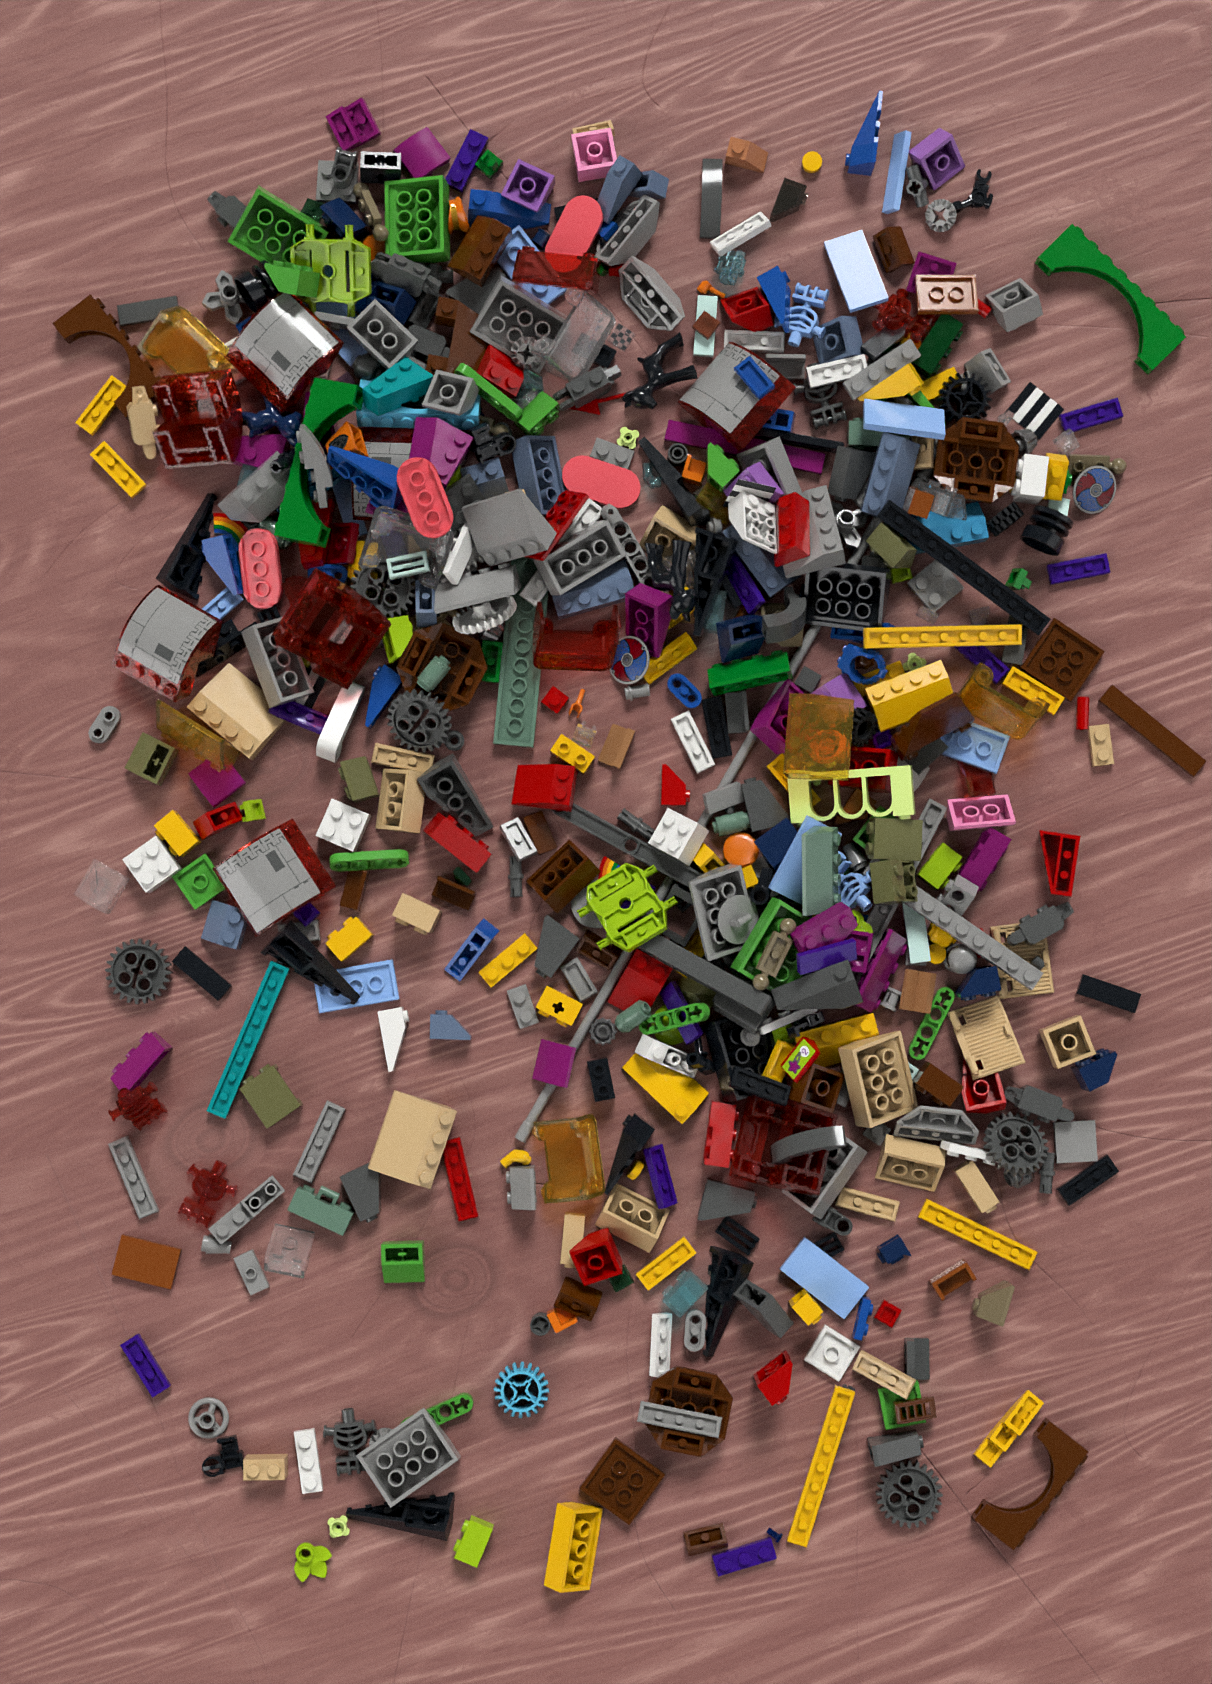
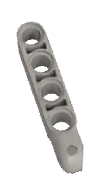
[601,504,654,588]

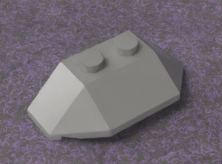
[595,195,660,266]
[618,256,685,331]
[217,451,290,523]
[894,1106,979,1145]

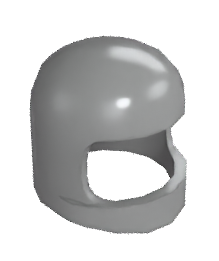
[943,943,977,974]

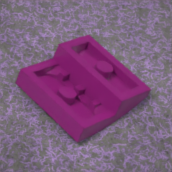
[325,97,381,151]
[393,127,451,178]
[906,251,957,294]
[188,749,246,808]
[845,930,874,973]
[532,1039,576,1088]

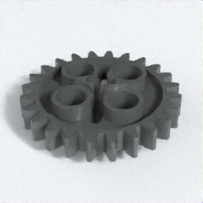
[349,555,415,619]
[387,689,452,753]
[105,938,173,1004]
[983,1112,1049,1177]
[875,1459,943,1529]

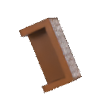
[903,486,935,519]
[928,1259,977,1301]

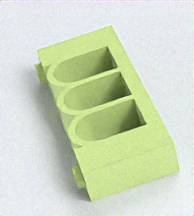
[787,765,915,827]

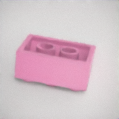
[946,794,1016,831]

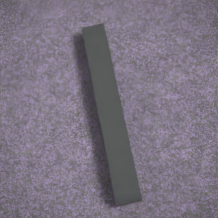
[618,921,772,1017]

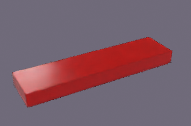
[443,1137,479,1221]

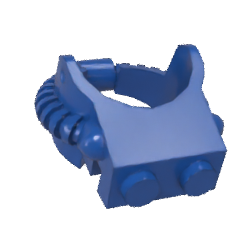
[837,643,888,685]

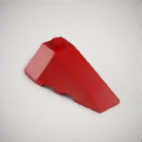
[961,1059,1007,1114]

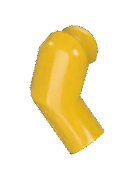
[500,1149,531,1168]

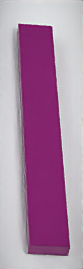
[664,420,826,475]

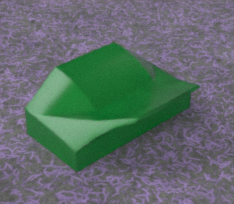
[481,640,503,683]

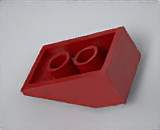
[828,746,898,794]
[511,764,578,812]
[607,949,673,1011]

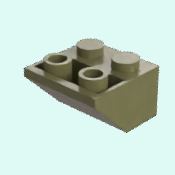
[866,522,917,569]
[125,732,179,786]
[338,756,380,803]
[870,860,918,905]

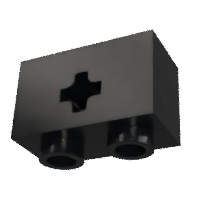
[360,151,401,184]
[587,1057,615,1102]

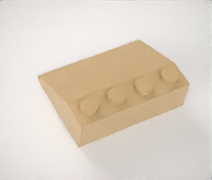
[187,663,286,760]
[838,1030,918,1128]
[368,1090,457,1189]

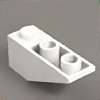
[635,1034,698,1078]

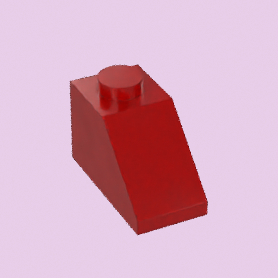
[661,764,690,807]
[193,801,243,840]

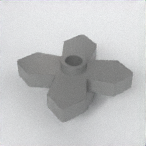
[202,270,245,325]
[831,501,868,550]

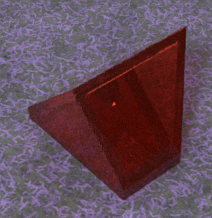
[957,761,996,798]

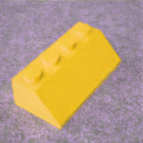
[865,660,953,732]
[794,1013,879,1067]
[544,1502,603,1593]

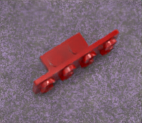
[525,490,589,561]

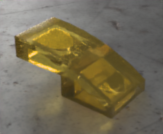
[695,482,730,525]

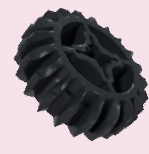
[937,372,992,424]

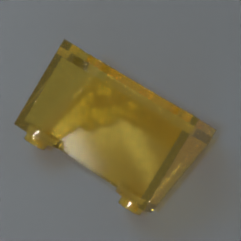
[137,306,236,392]
[957,662,1050,740]
[533,1114,605,1204]

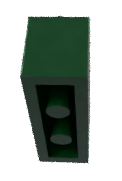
[912,314,963,379]

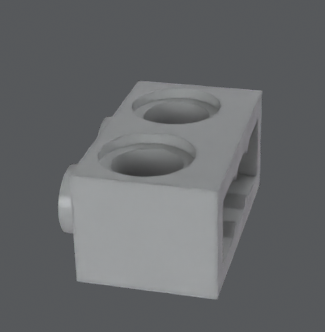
[937,875,979,916]

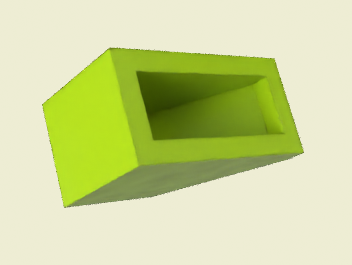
[382,615,413,663]

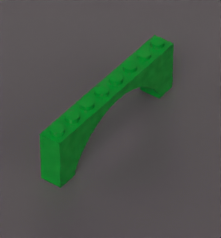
[1035,224,1186,375]
[274,377,363,548]

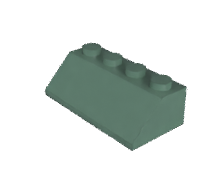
[801,826,841,916]

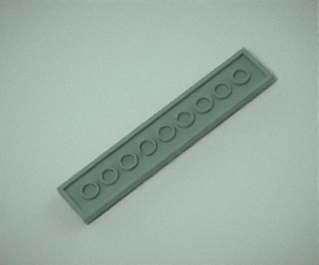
[493,557,549,748]

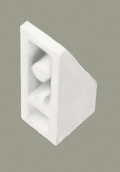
[378,1007,409,1072]

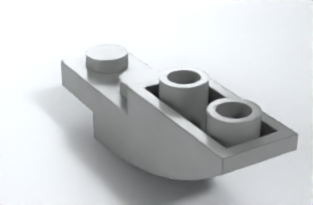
[296,424,333,508]
[208,1175,285,1245]

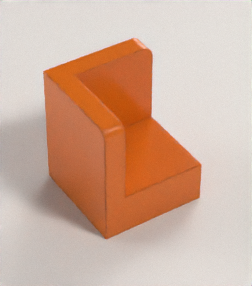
[682,454,706,486]
[547,1307,578,1333]

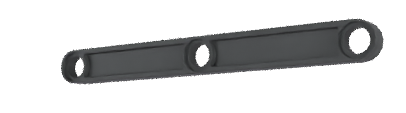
[552,803,702,888]

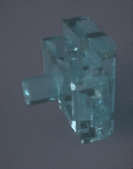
[713,250,746,285]

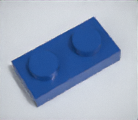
[852,1296,873,1341]

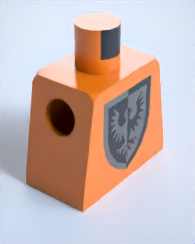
[325,421,369,470]

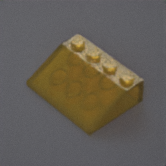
[783,693,854,781]
[156,699,241,773]

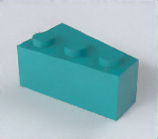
[362,356,434,416]

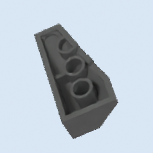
[417,753,494,837]
[771,960,863,1010]

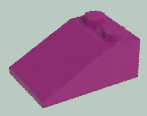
[625,583,673,658]
[750,679,814,755]

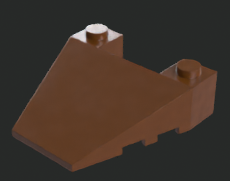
[425,296,510,375]
[889,692,975,761]

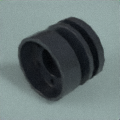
[234,260,283,315]
[1020,505,1074,556]

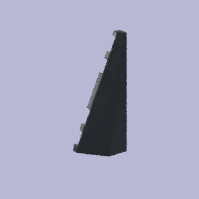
[638,437,711,527]
[156,493,217,600]
[693,527,738,637]
[260,921,360,1004]
[702,1246,754,1357]
[346,1492,455,1541]

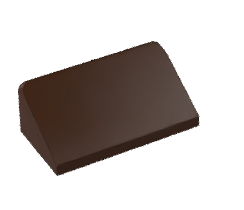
[523,811,558,856]
[575,930,622,971]
[683,1523,728,1556]

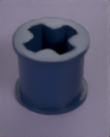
[531,228,550,250]

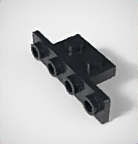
[188,619,257,677]

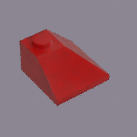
[720,287,774,332]

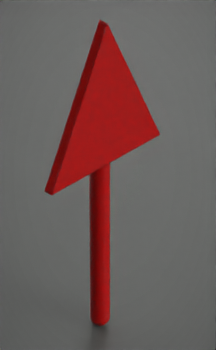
[569,393,625,415]

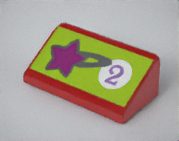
[781,1037,821,1083]

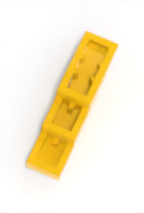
[973,1390,1044,1468]

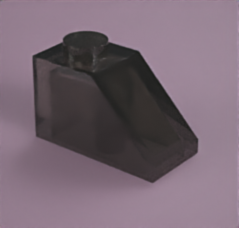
[770,178,809,222]

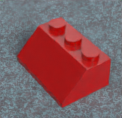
[774,492,810,567]
[753,1350,793,1406]

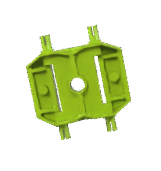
[290,224,372,317]
[577,863,678,953]

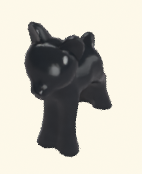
[622,332,698,410]
[645,540,697,622]

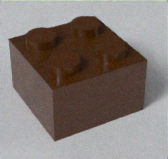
[912,1061,964,1107]
[788,1063,845,1114]

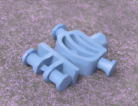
[774,282,829,347]
[838,851,873,912]

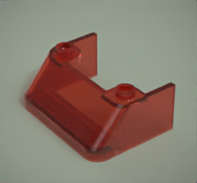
[512,246,601,294]
[533,602,622,672]

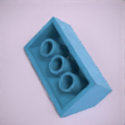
[903,502,989,555]

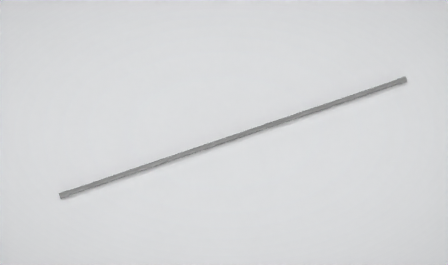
[515,517,882,1143]

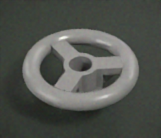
[188,1397,229,1439]

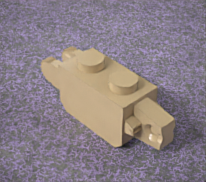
[127,386,162,460]

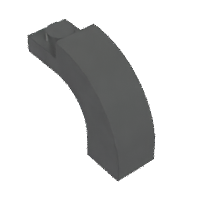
[762,586,806,644]

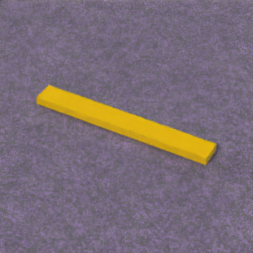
[863,624,1022,649]
[787,1385,855,1548]

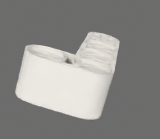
[316,681,365,763]

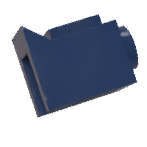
[876,1234,911,1265]

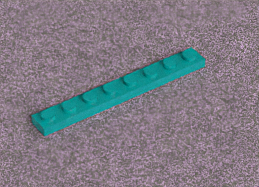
[207,961,290,1119]

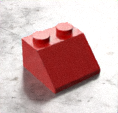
[476,345,524,399]
[569,1227,622,1286]

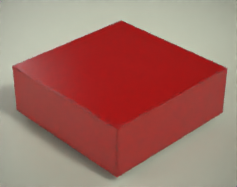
[873,1299,902,1328]

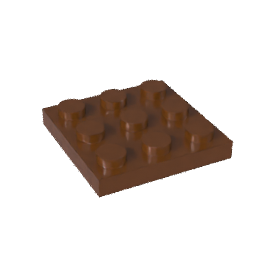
[1019,618,1105,702]
[579,1437,665,1525]

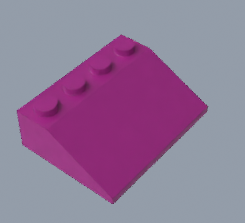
[854,929,908,1013]

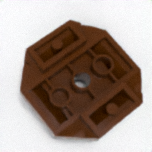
[933,417,1019,504]
[396,623,488,712]
[645,1366,733,1457]

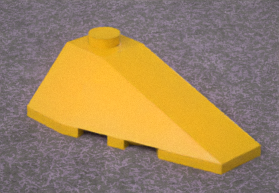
[622,1053,709,1124]

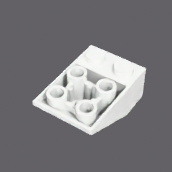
[728,490,777,554]

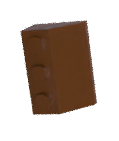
[447,215,512,287]
[526,839,601,914]

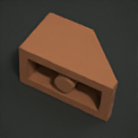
[725,137,768,173]

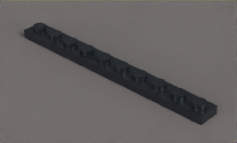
[877,499,1051,636]

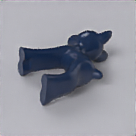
[240,379,302,447]

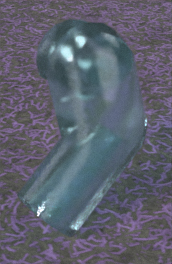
[642,463,661,489]

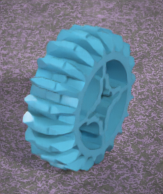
[494,1361,549,1418]

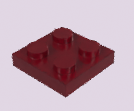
[326,522,359,565]

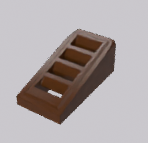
[893,1396,937,1425]

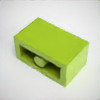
[916,843,963,890]
[453,1515,494,1568]

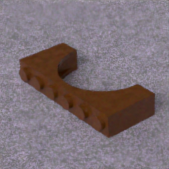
[52,294,168,421]
[972,1417,1089,1551]

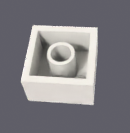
[1011,454,1049,505]
[316,799,371,852]
[648,808,709,866]
[122,836,183,893]

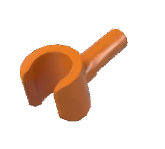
[697,281,726,299]
[568,689,585,718]

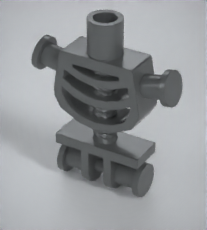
[793,362,847,430]
[323,1408,377,1476]

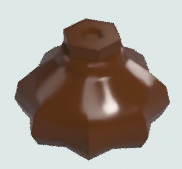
[855,656,875,670]

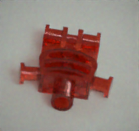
[872,288,937,343]
[108,1081,168,1131]
[177,1160,238,1228]

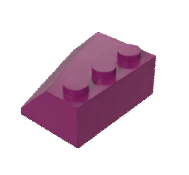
[409,417,474,490]

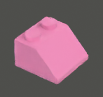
[571,128,617,182]

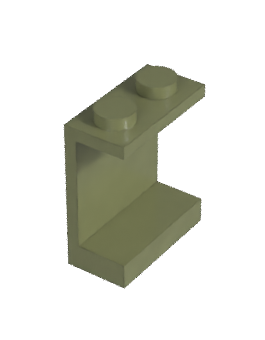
[865,818,923,861]
[239,1064,303,1129]

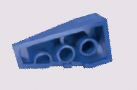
[845,90,883,176]
[468,189,551,230]
[326,446,403,517]

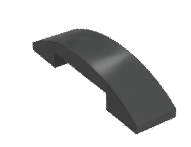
[700,159,723,239]
[771,1126,846,1166]

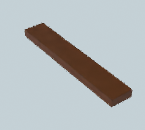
[1098,685,1206,777]

